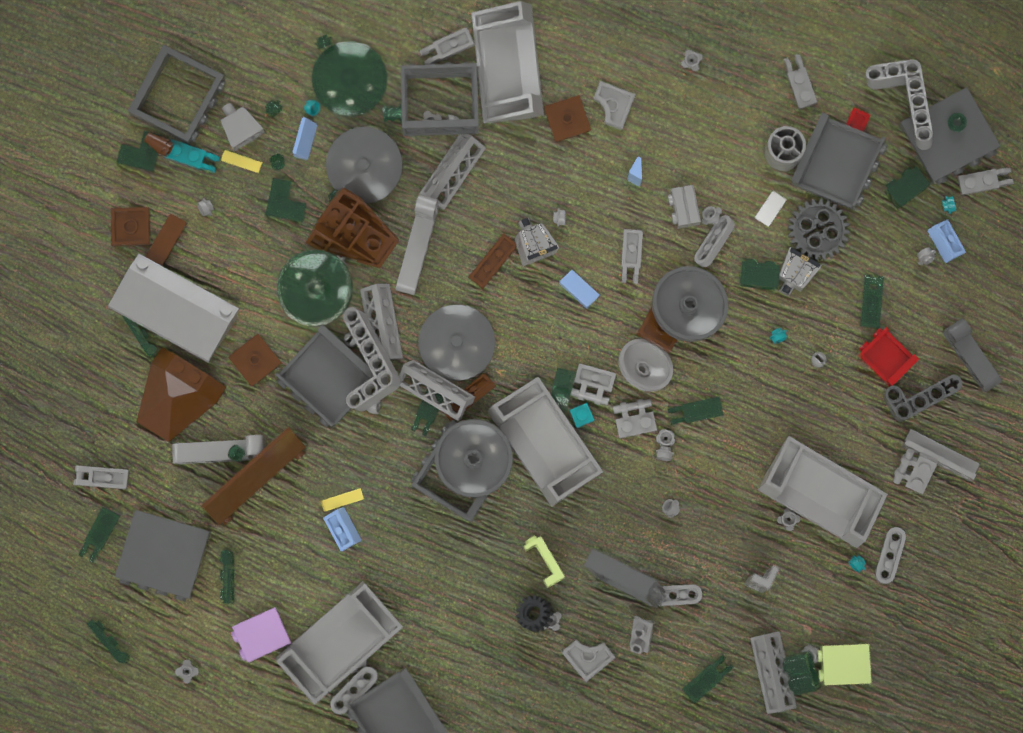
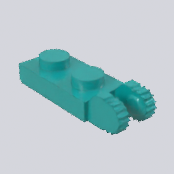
[164,139,220,173]

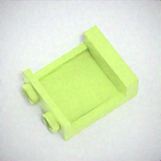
[524,536,565,588]
[818,644,871,686]

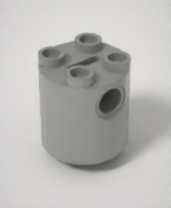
[764,126,806,172]

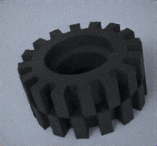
[516,595,554,632]

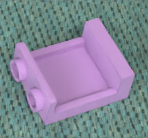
[231,608,292,663]

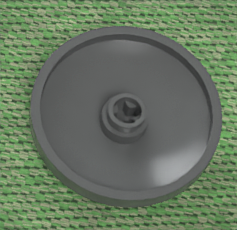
[326,127,403,203]
[652,266,728,342]
[419,305,495,381]
[435,420,512,498]

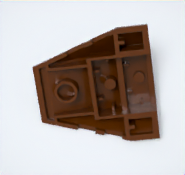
[305,187,399,268]
[136,347,227,442]

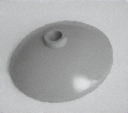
[618,339,673,392]

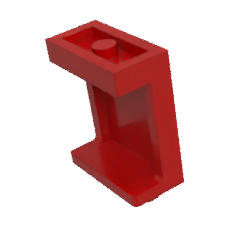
[858,327,919,387]

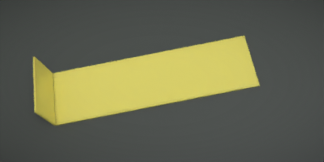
[221,150,263,173]
[320,488,364,511]

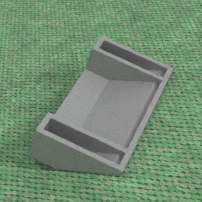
[472,1,544,124]
[108,254,239,362]
[487,377,603,507]
[758,436,887,548]
[275,581,403,705]

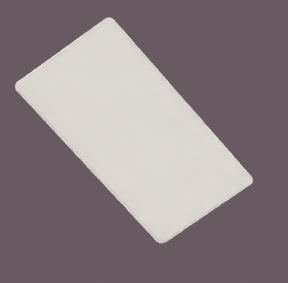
[755,191,786,226]

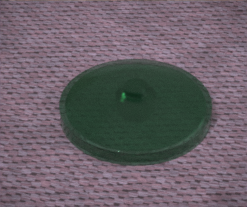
[312,41,388,117]
[277,250,353,326]

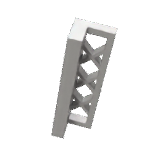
[419,134,486,210]
[360,284,403,363]
[399,360,475,421]
[901,429,979,481]
[744,565,779,593]
[750,632,797,714]

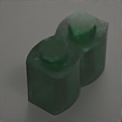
[783,651,821,696]

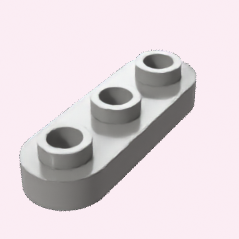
[694,215,735,267]
[875,527,906,584]
[647,585,702,606]
[330,667,377,714]

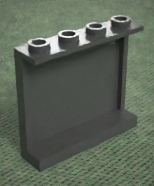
[898,87,1000,185]
[791,113,888,211]
[275,324,374,429]
[115,510,211,602]
[346,667,448,733]

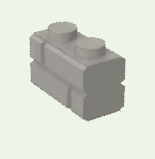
[668,185,701,229]

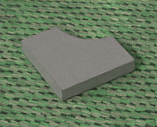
[593,81,636,130]
[561,640,616,682]

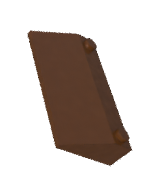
[201,427,306,526]

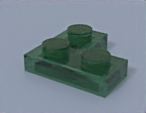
[116,131,163,172]
[265,178,307,223]

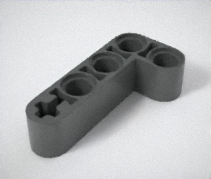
[943,318,1002,393]
[883,375,962,422]

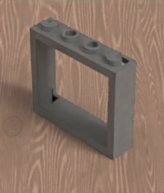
[128,45,226,145]
[401,62,479,136]
[411,420,488,523]
[584,548,666,609]

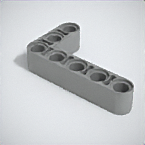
[866,60,933,150]
[396,194,439,295]
[343,307,401,411]
[172,435,267,464]

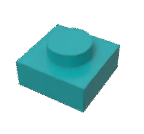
[569,403,595,428]

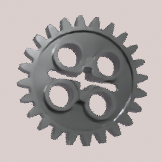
[787,199,850,261]

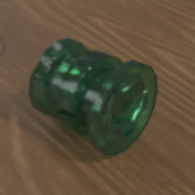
[383,104,402,123]

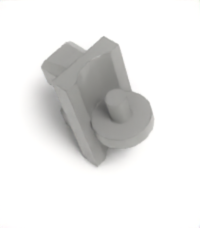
[630,616,654,654]

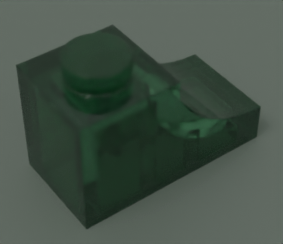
[551,367,576,412]

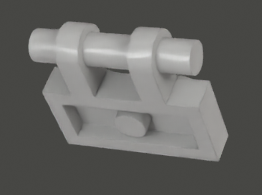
[571,363,616,405]
[613,399,657,439]
[893,449,938,494]

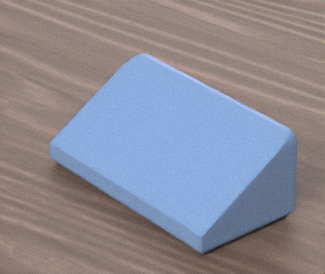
[293,117,317,160]
[627,157,642,187]
[928,219,966,263]
[559,270,600,309]
[323,507,361,552]

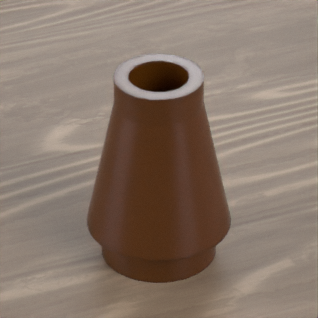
[144,132,174,157]

